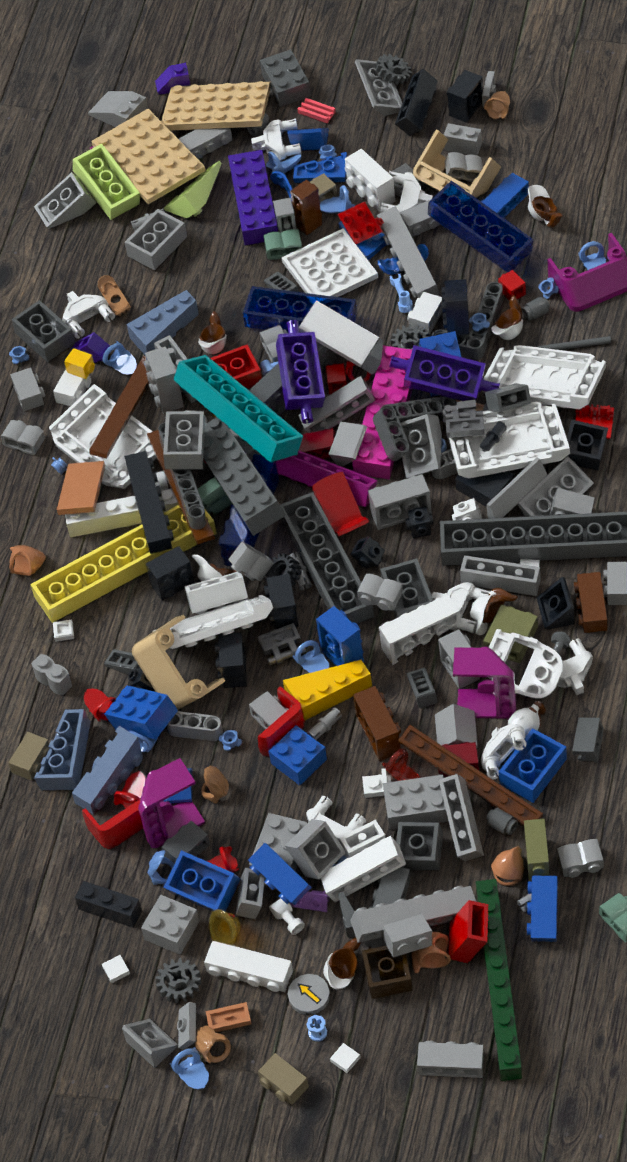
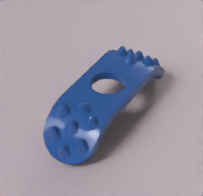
[270,171,292,202]
[377,244,429,275]

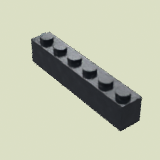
[124,451,174,554]

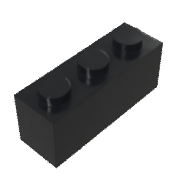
[75,881,142,928]

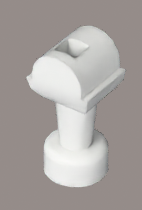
[269,898,305,935]

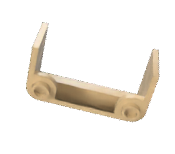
[413,129,501,204]
[132,615,225,710]

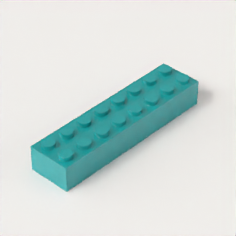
[173,355,303,462]

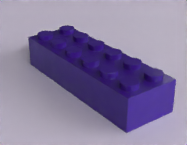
[228,150,278,245]

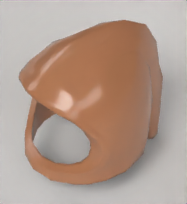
[9,545,46,576]
[491,846,525,886]
[412,931,451,973]

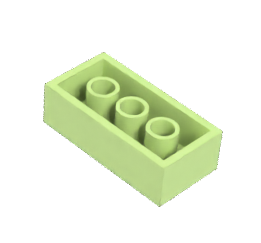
[73,144,140,220]

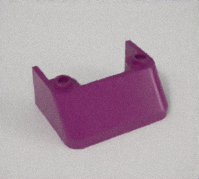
[547,233,627,312]
[453,647,516,719]
[138,758,205,848]

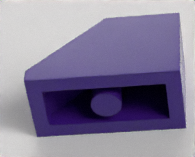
[155,63,190,95]
[68,332,110,363]

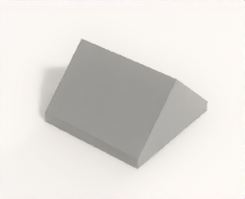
[329,422,367,467]
[435,704,478,748]
[122,1019,178,1068]

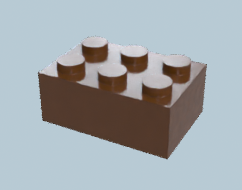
[353,686,401,761]

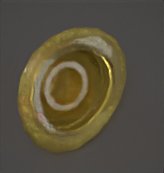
[209,909,241,946]

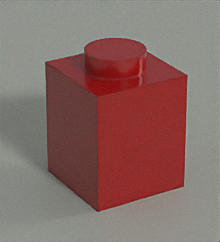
[498,270,526,301]
[326,363,347,394]

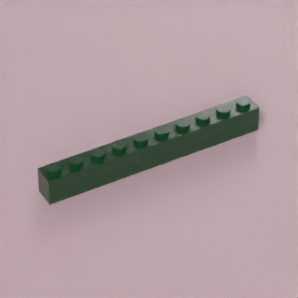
[476,879,522,1081]

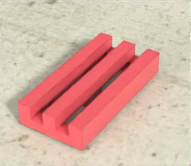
[298,98,336,124]

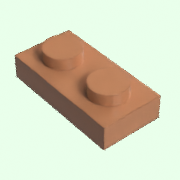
[205,1002,251,1033]

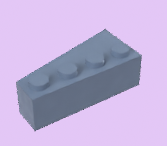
[127,290,199,355]
[34,709,90,790]
[72,726,143,815]

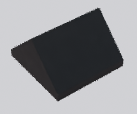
[536,577,575,630]

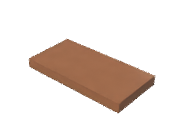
[57,461,105,515]

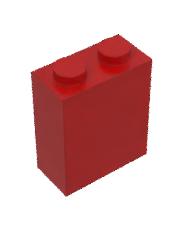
[448,900,488,963]

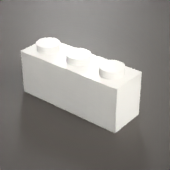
[184,572,248,614]

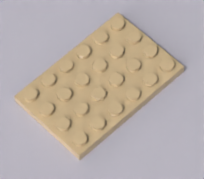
[161,81,271,131]
[92,109,206,204]

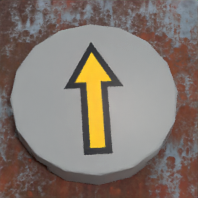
[288,974,330,1014]

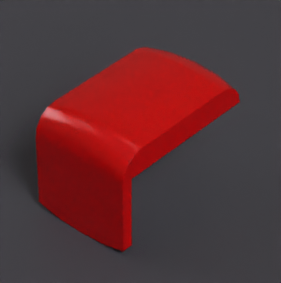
[312,472,369,536]
[258,686,305,757]
[82,800,143,849]

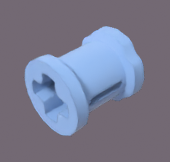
[307,1015,327,1042]

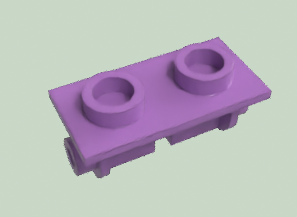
[289,890,330,912]

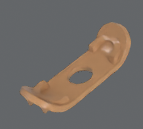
[97,275,131,316]

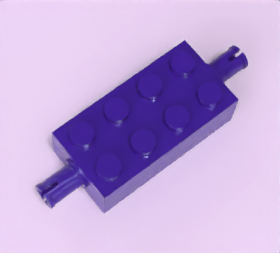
[276,320,325,424]
[389,345,500,401]

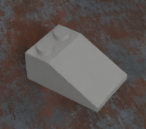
[88,91,148,127]
[34,172,97,229]
[401,414,442,478]

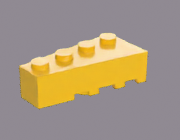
[283,660,372,720]

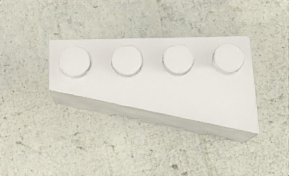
[379,594,460,665]

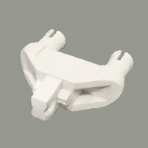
[251,118,302,160]
[380,171,433,213]
[62,291,115,339]
[432,582,491,634]
[557,638,593,695]
[481,724,526,779]
[306,796,366,842]

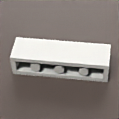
[321,836,406,902]
[204,941,293,992]

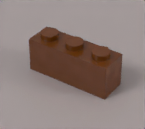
[290,180,322,235]
[574,572,607,633]

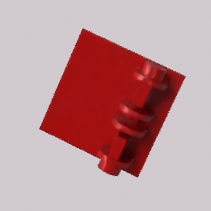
[337,201,384,244]
[576,404,614,439]

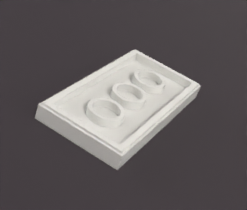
[299,300,379,367]

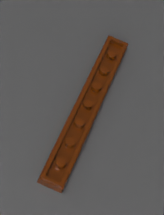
[89,356,149,459]
[147,430,215,545]
[398,725,543,826]

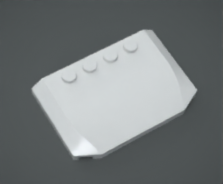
[482,345,606,409]
[49,384,157,489]
[448,402,570,479]
[153,595,273,649]

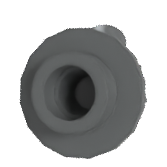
[551,632,571,654]

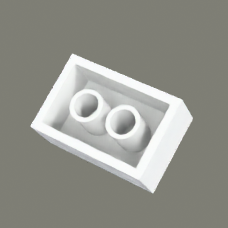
[345,149,395,211]

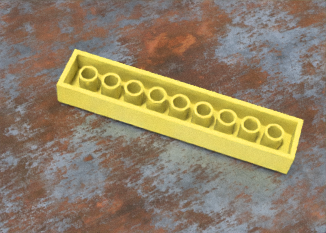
[31,505,217,623]

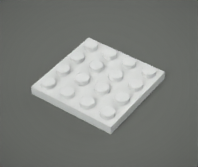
[282,229,378,304]

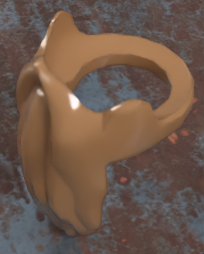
[484,91,510,119]
[201,766,229,804]
[195,1026,231,1063]

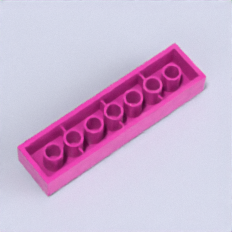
[353,345,413,480]

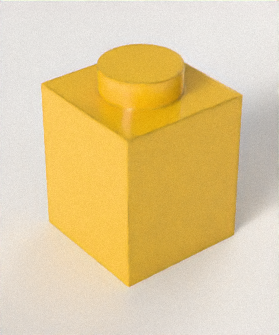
[64,348,95,379]

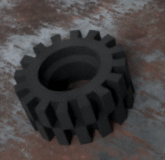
[265,553,302,586]

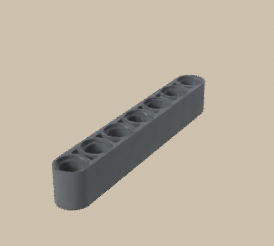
[158,422,206,530]

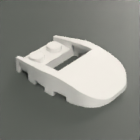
[488,629,563,698]

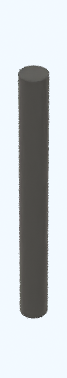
[538,336,611,350]

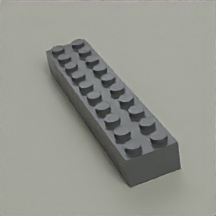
[440,512,627,566]

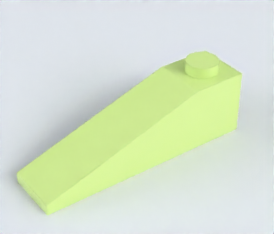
[164,161,222,218]

